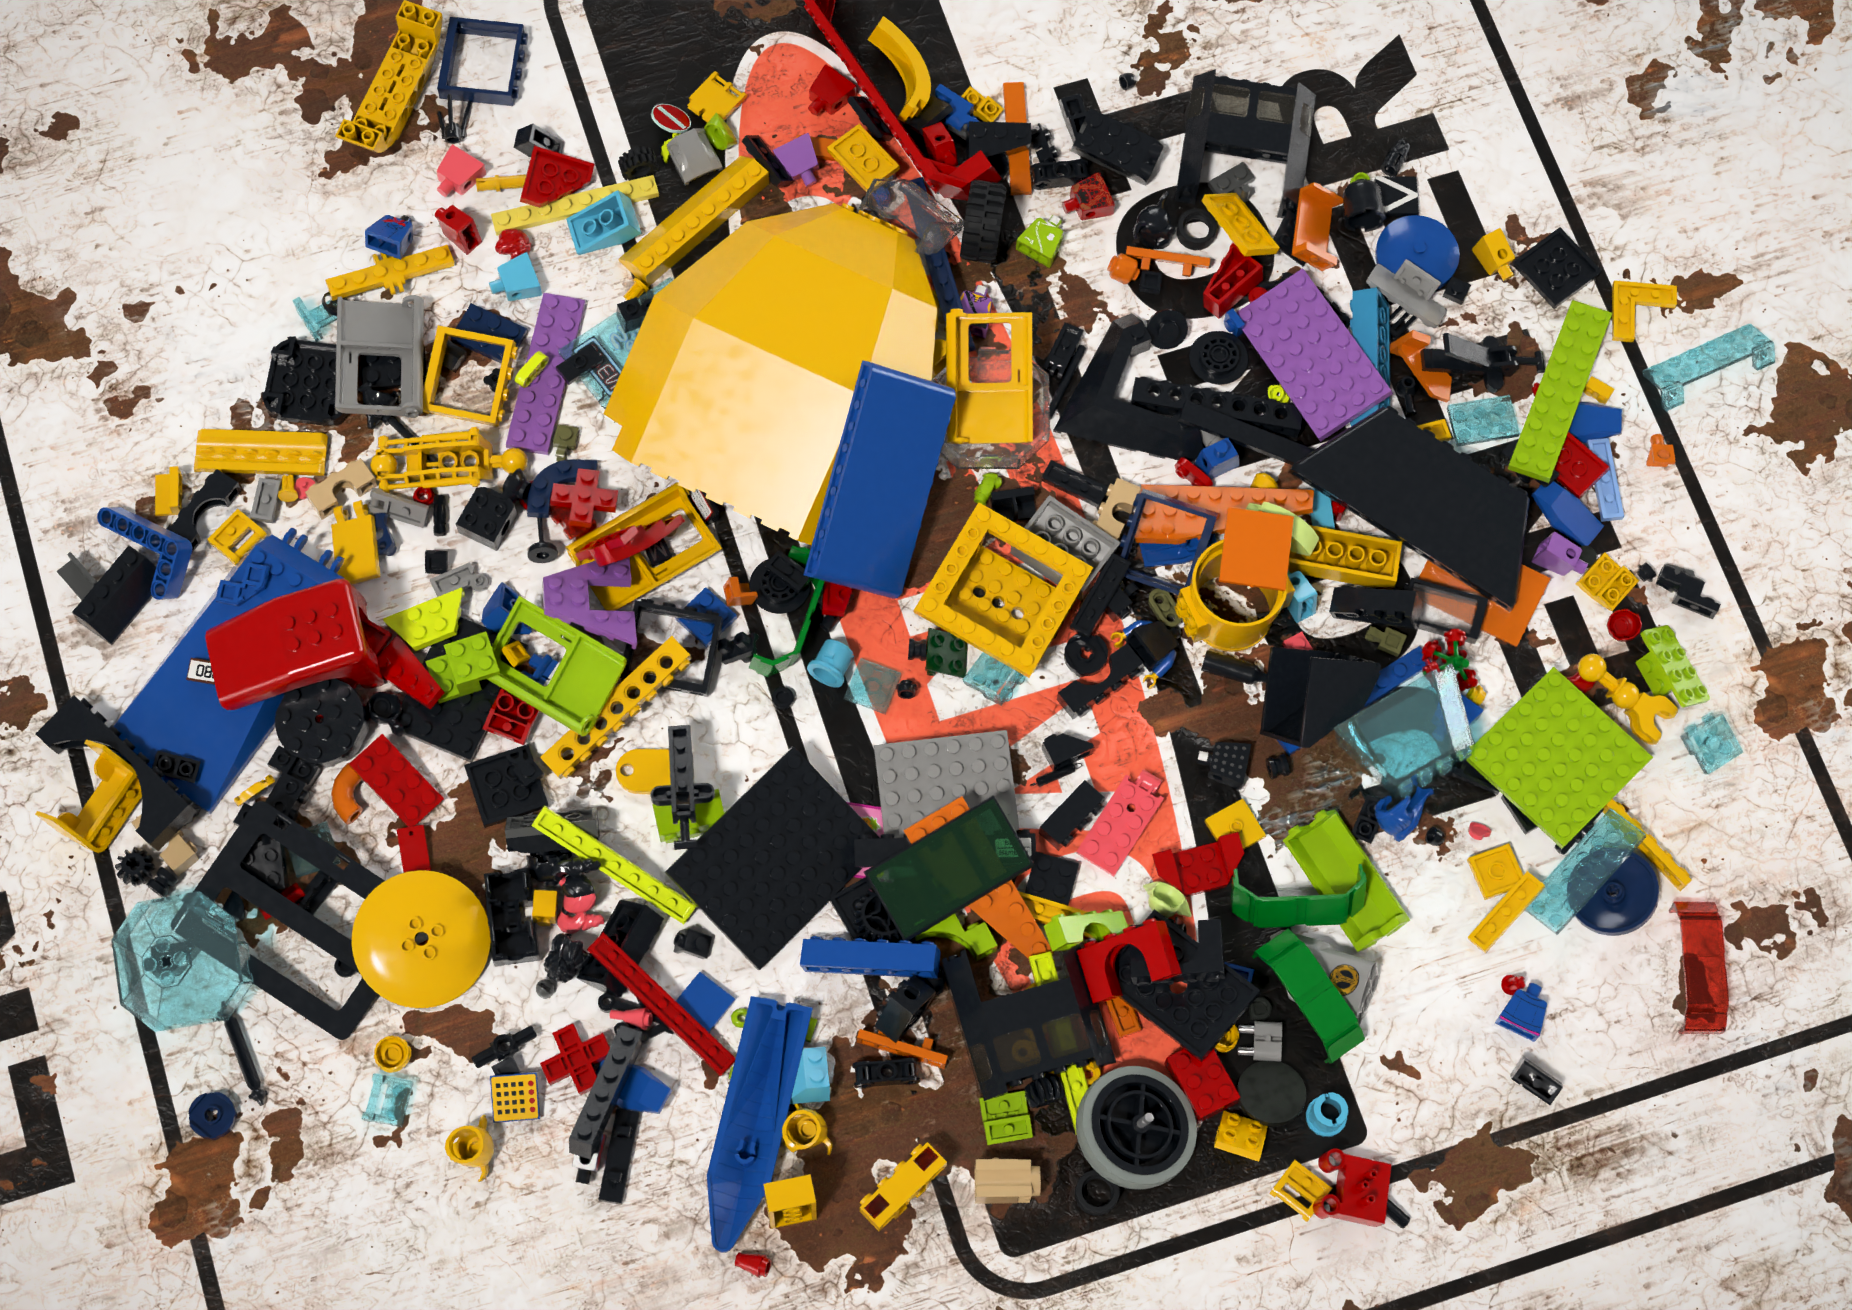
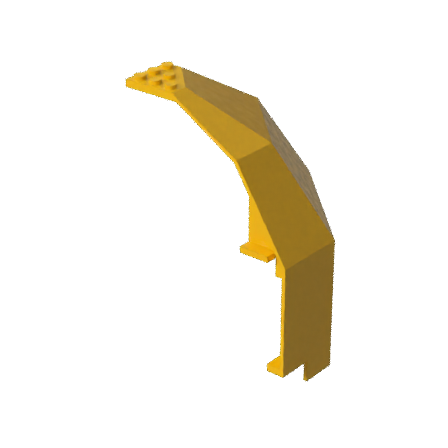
[603,203,937,546]

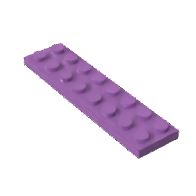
[505,293,586,455]

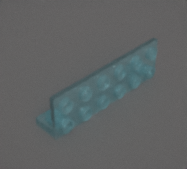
[1642,324,1775,411]

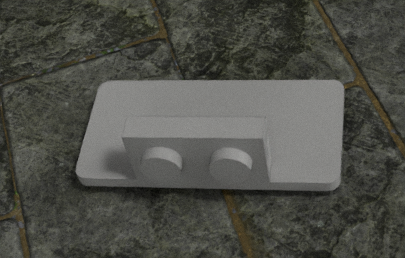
[1366,259,1446,328]

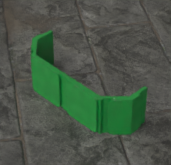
[749,545,825,677]
[1231,864,1367,928]
[1252,929,1365,1064]

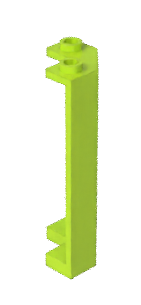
[1283,809,1410,952]

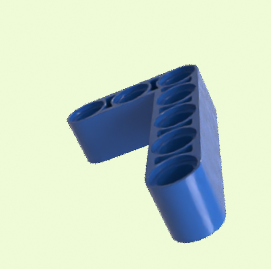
[97,507,192,600]

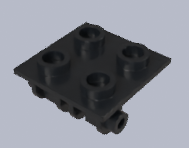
[1273,210,1306,267]

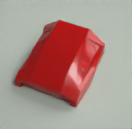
[483,689,539,745]

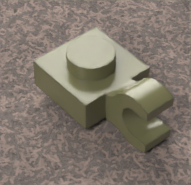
[553,424,579,462]
[1365,626,1407,657]

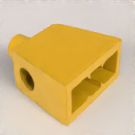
[1472,228,1515,281]

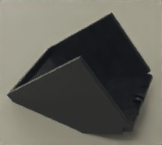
[1260,647,1381,748]

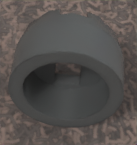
[536,979,555,999]

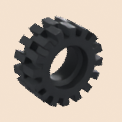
[618,146,659,181]

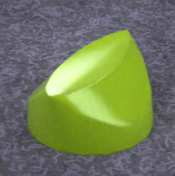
[704,113,738,150]

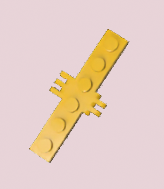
[325,245,454,301]

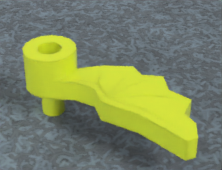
[661,133,681,163]

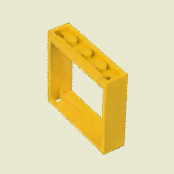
[423,325,518,427]

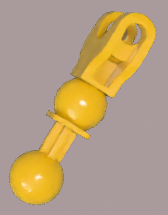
[1578,654,1678,745]

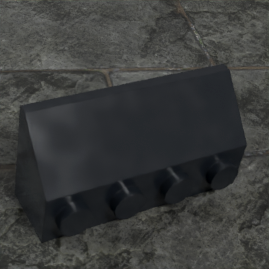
[72,545,156,645]
[576,900,664,998]

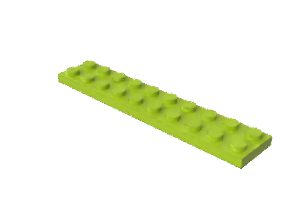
[1508,300,1612,483]

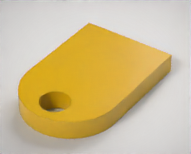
[616,749,671,794]

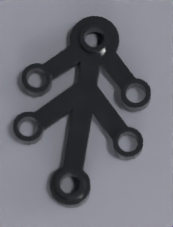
[598,992,675,1044]

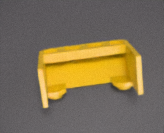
[35,740,142,853]

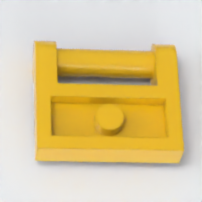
[207,509,267,565]
[1269,1160,1332,1222]

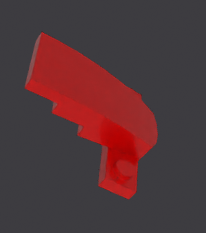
[575,514,685,567]

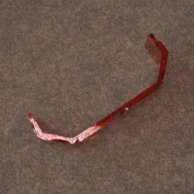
[1669,902,1729,1034]

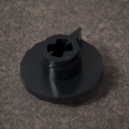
[1146,309,1188,349]

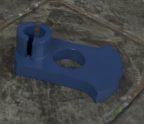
[373,513,397,556]

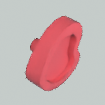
[294,477,316,499]
[1468,822,1492,840]

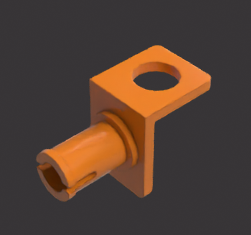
[1646,434,1676,467]

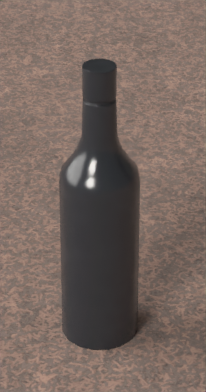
[1201,650,1267,685]

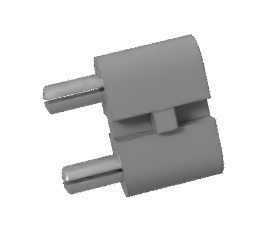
[1237,1021,1282,1062]

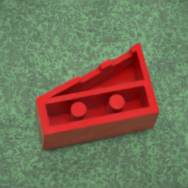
[1203,242,1263,319]

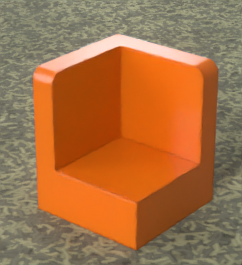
[723,577,758,606]

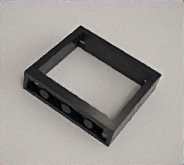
[619,599,723,697]

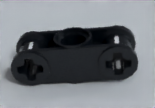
[1029,159,1090,190]
[852,1058,921,1089]

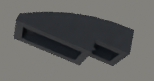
[1058,93,1088,157]

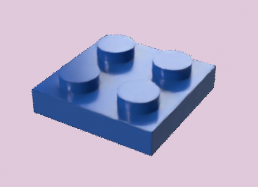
[675,587,737,648]

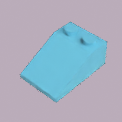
[566,190,642,255]

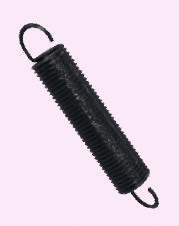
[1030,763,1082,787]

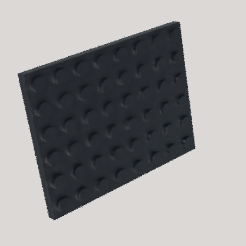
[665,746,880,970]

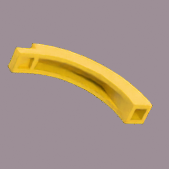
[868,16,931,123]

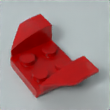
[1152,832,1244,897]

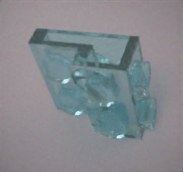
[962,652,1026,706]
[1680,712,1743,775]

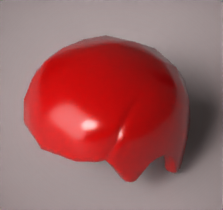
[1606,609,1642,642]

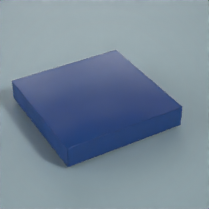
[676,972,736,1033]

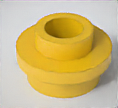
[1466,685,1486,706]

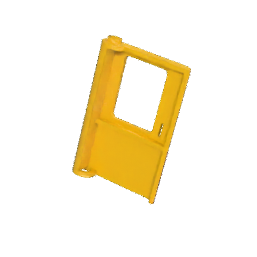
[946,309,1033,444]
[565,482,722,611]

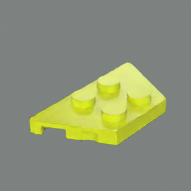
[383,587,465,651]

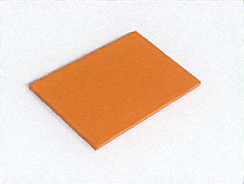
[1413,560,1551,647]

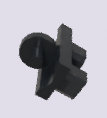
[717,632,759,665]

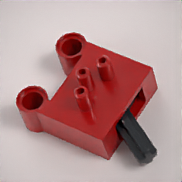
[1313,1149,1410,1229]

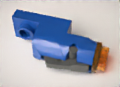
[935,84,980,140]

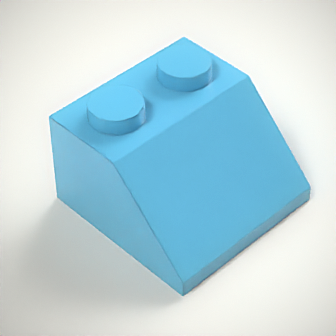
[790,1047,830,1104]

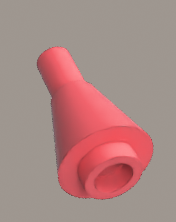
[610,1007,653,1030]

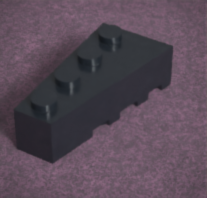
[1329,585,1424,629]

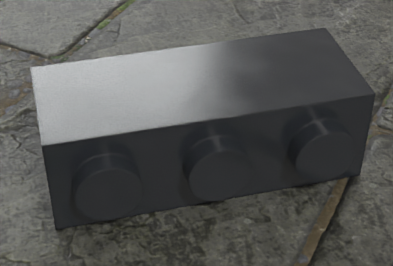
[1039,780,1105,851]

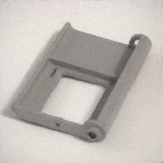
[335,295,424,418]

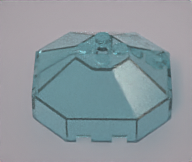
[111,891,254,1032]

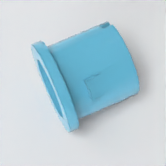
[807,639,854,687]
[1305,1092,1348,1137]

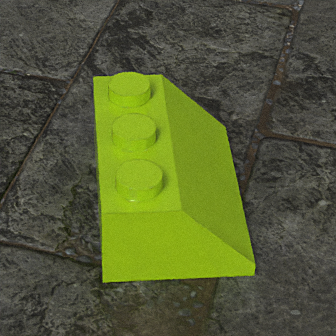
[652,788,724,843]

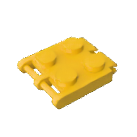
[688,71,747,123]

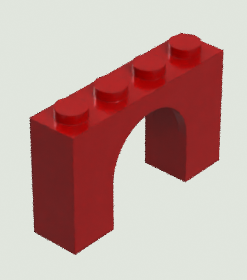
[1077,918,1182,1003]

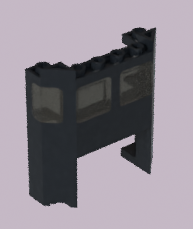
[1174,69,1316,218]
[941,943,1116,1101]

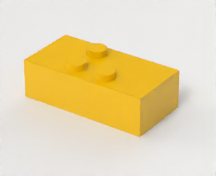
[763,1174,817,1229]

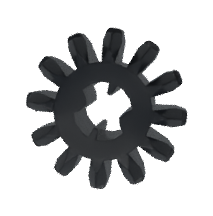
[115,847,155,887]
[1024,1076,1065,1108]

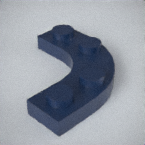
[527,459,598,518]

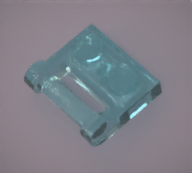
[361,1073,414,1128]

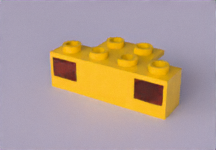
[859,1142,947,1231]

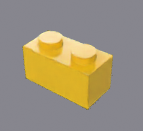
[1583,376,1615,404]

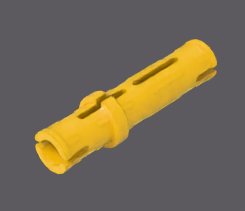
[476,175,526,192]

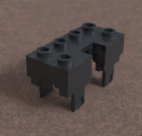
[484,868,540,967]

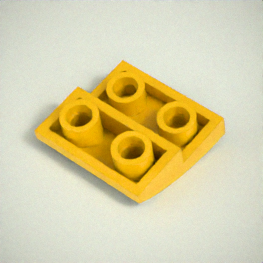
[1575,552,1639,611]

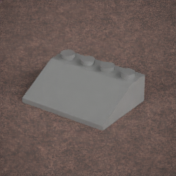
[1010,495,1120,601]

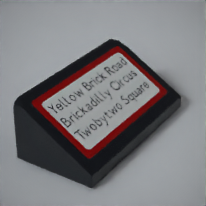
[688,489,720,526]

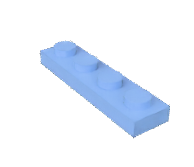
[1586,438,1624,522]

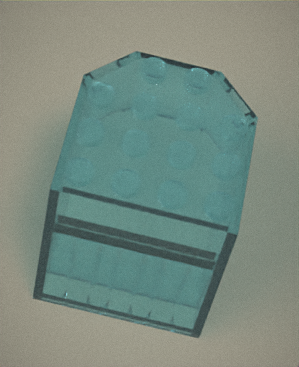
[1333,663,1474,798]

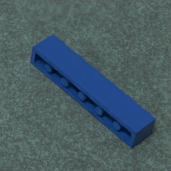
[800,936,941,978]

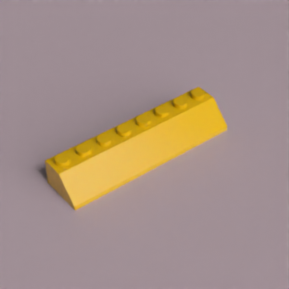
[618,156,769,287]

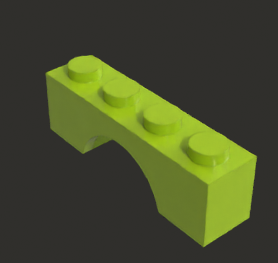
[1044,909,1128,952]

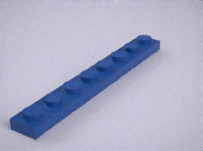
[1277,646,1431,756]

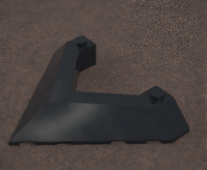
[1053,313,1204,462]

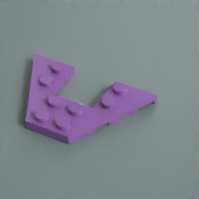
[542,557,637,649]

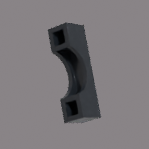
[166,469,241,554]
[1057,643,1144,720]

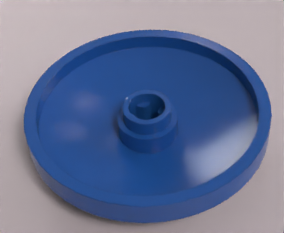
[1375,215,1460,290]

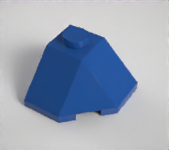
[481,582,533,634]

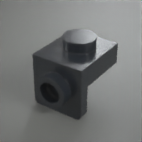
[673,928,712,959]

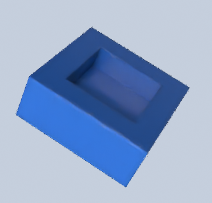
[1224,308,1245,337]

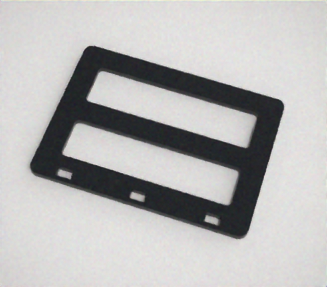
[171,801,420,1040]

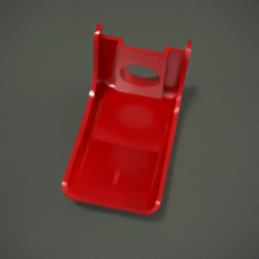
[205,579,385,710]

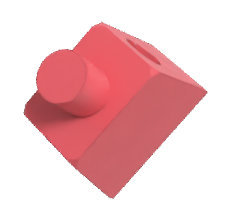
[437,144,486,197]

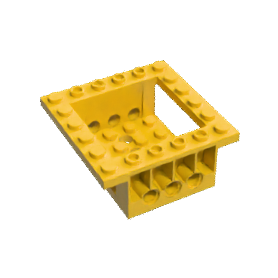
[913,502,1093,678]

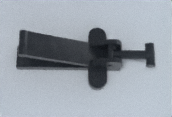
[1420,333,1545,393]
[650,725,715,850]

